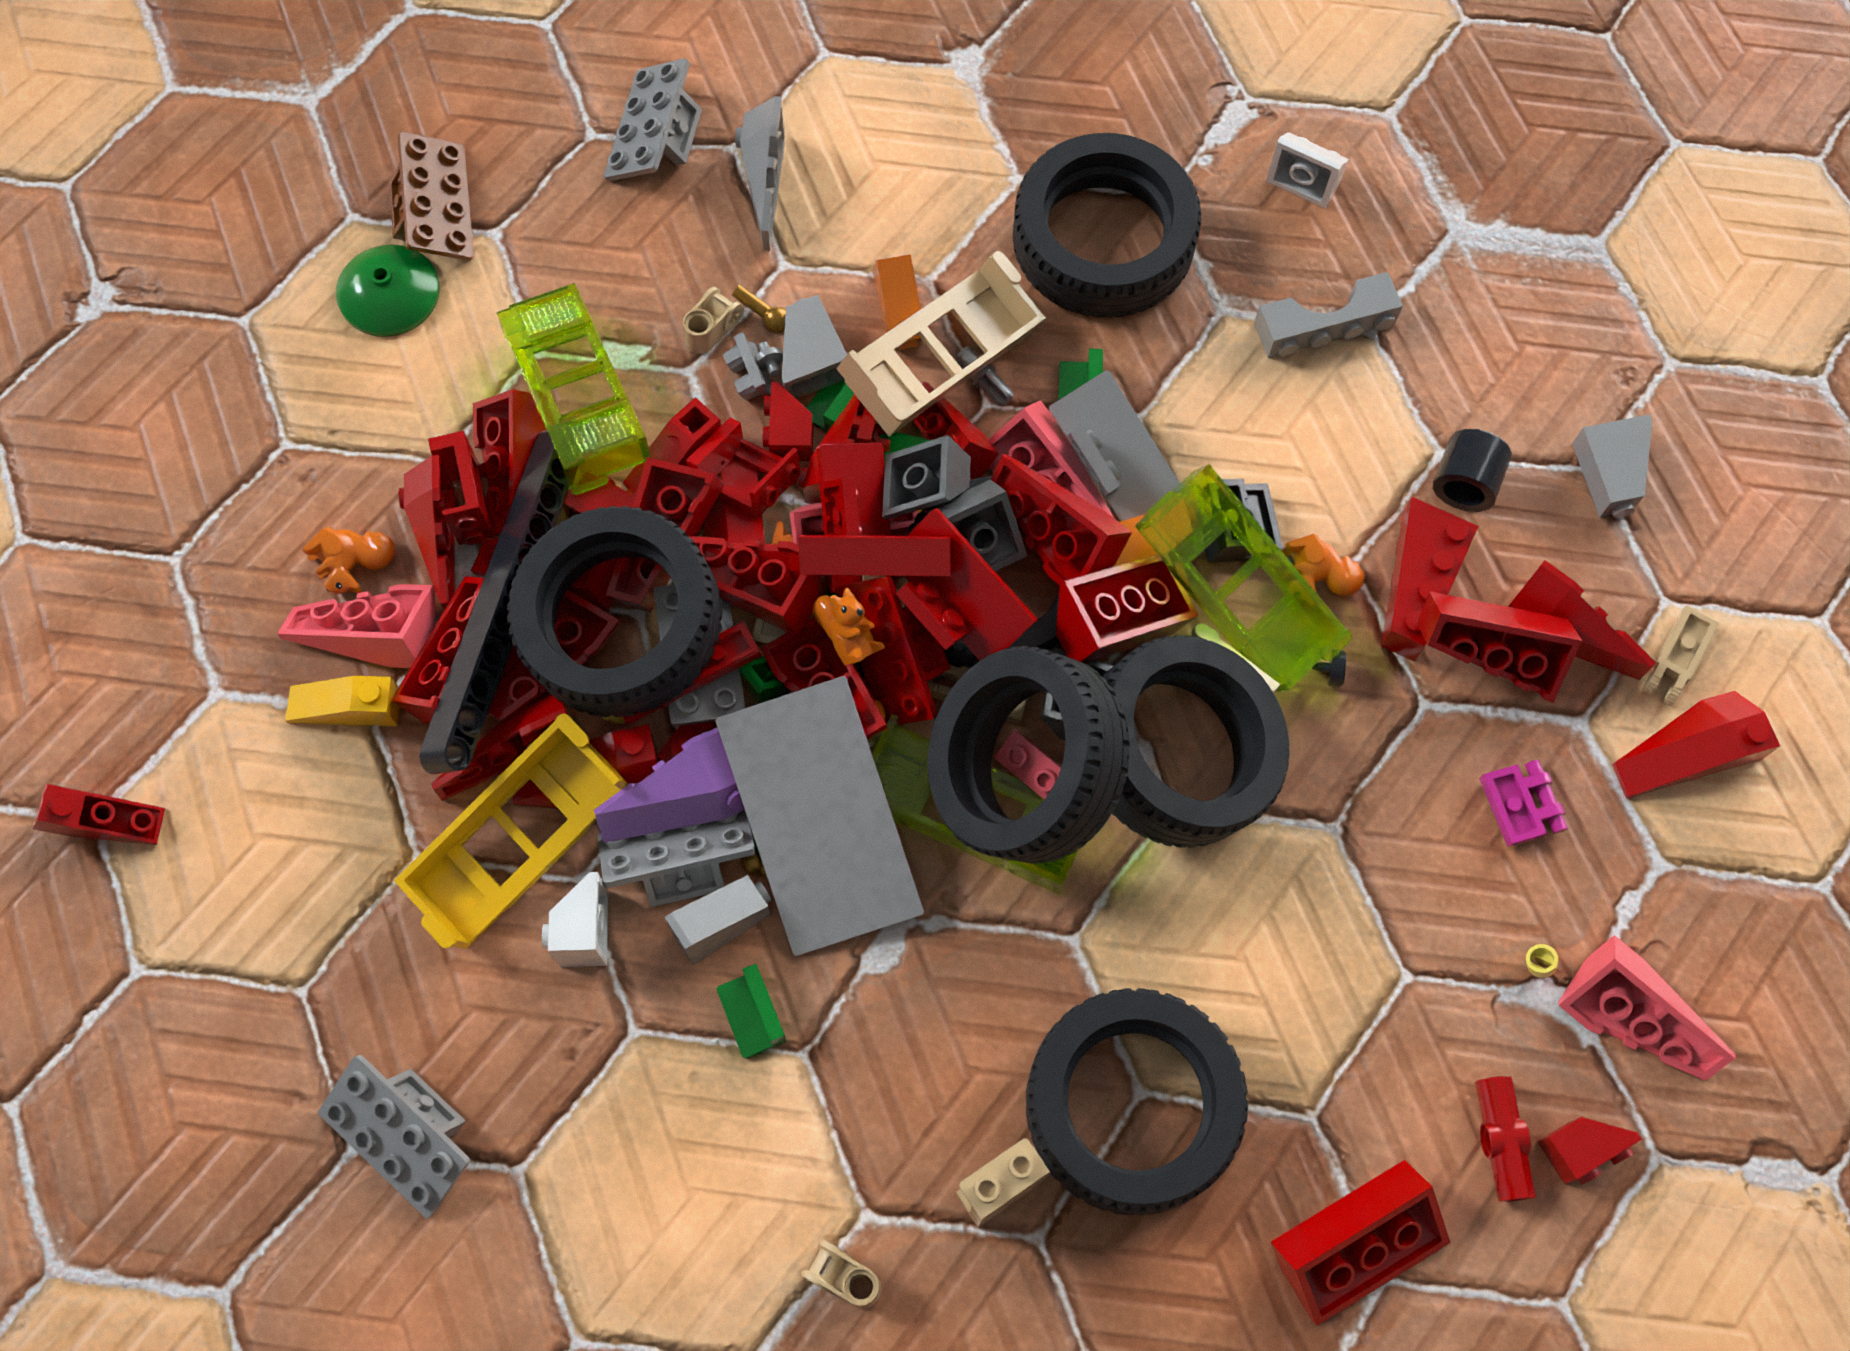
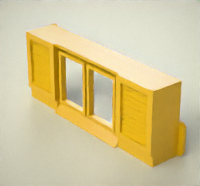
[393,714,628,949]

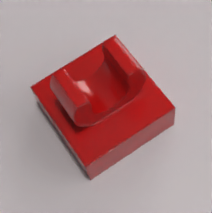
[856,408,894,452]

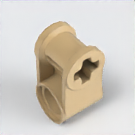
[683,286,744,354]
[801,1239,881,1308]

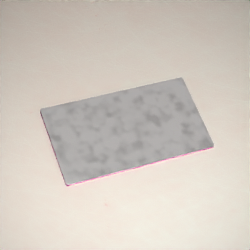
[716,676,924,956]

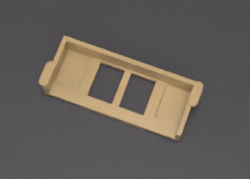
[836,251,1046,437]

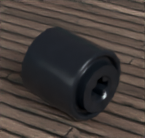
[1432,429,1512,512]

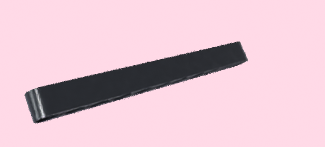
[419,423,584,774]

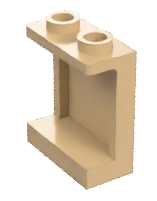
[956,1138,1050,1227]

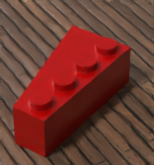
[606,457,725,613]
[1381,497,1479,662]
[1417,592,1582,703]

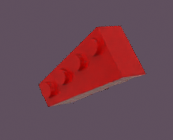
[391,576,484,724]

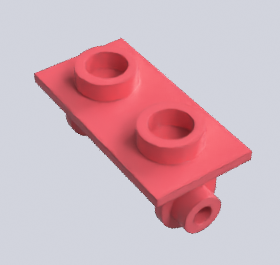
[994,729,1061,799]

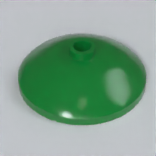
[336,244,440,337]

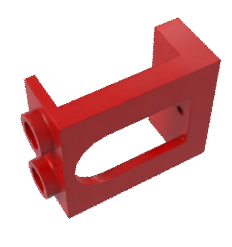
[686,417,801,519]
[428,431,494,545]

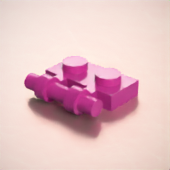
[1479,760,1568,847]

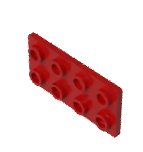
[816,442,891,593]
[896,508,1037,661]
[835,576,950,726]

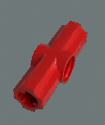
[1475,1076,1536,1202]

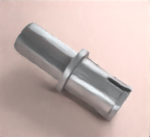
[955,346,1014,407]

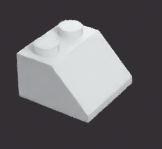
[1266,132,1349,209]
[542,872,609,967]

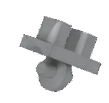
[723,332,783,401]

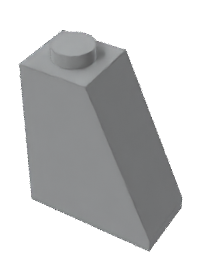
[782,295,847,399]
[1572,414,1652,518]
[665,875,772,966]

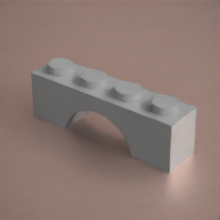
[1254,272,1403,358]

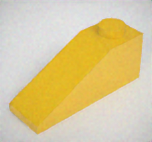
[285,676,400,726]

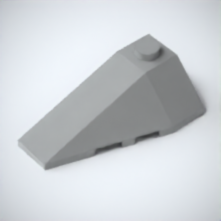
[735,96,786,250]

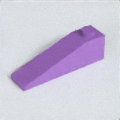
[593,727,745,843]

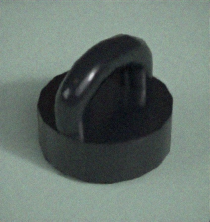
[1311,649,1346,687]

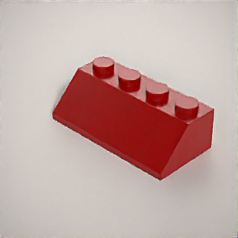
[1056,552,1199,664]
[1271,1160,1451,1326]

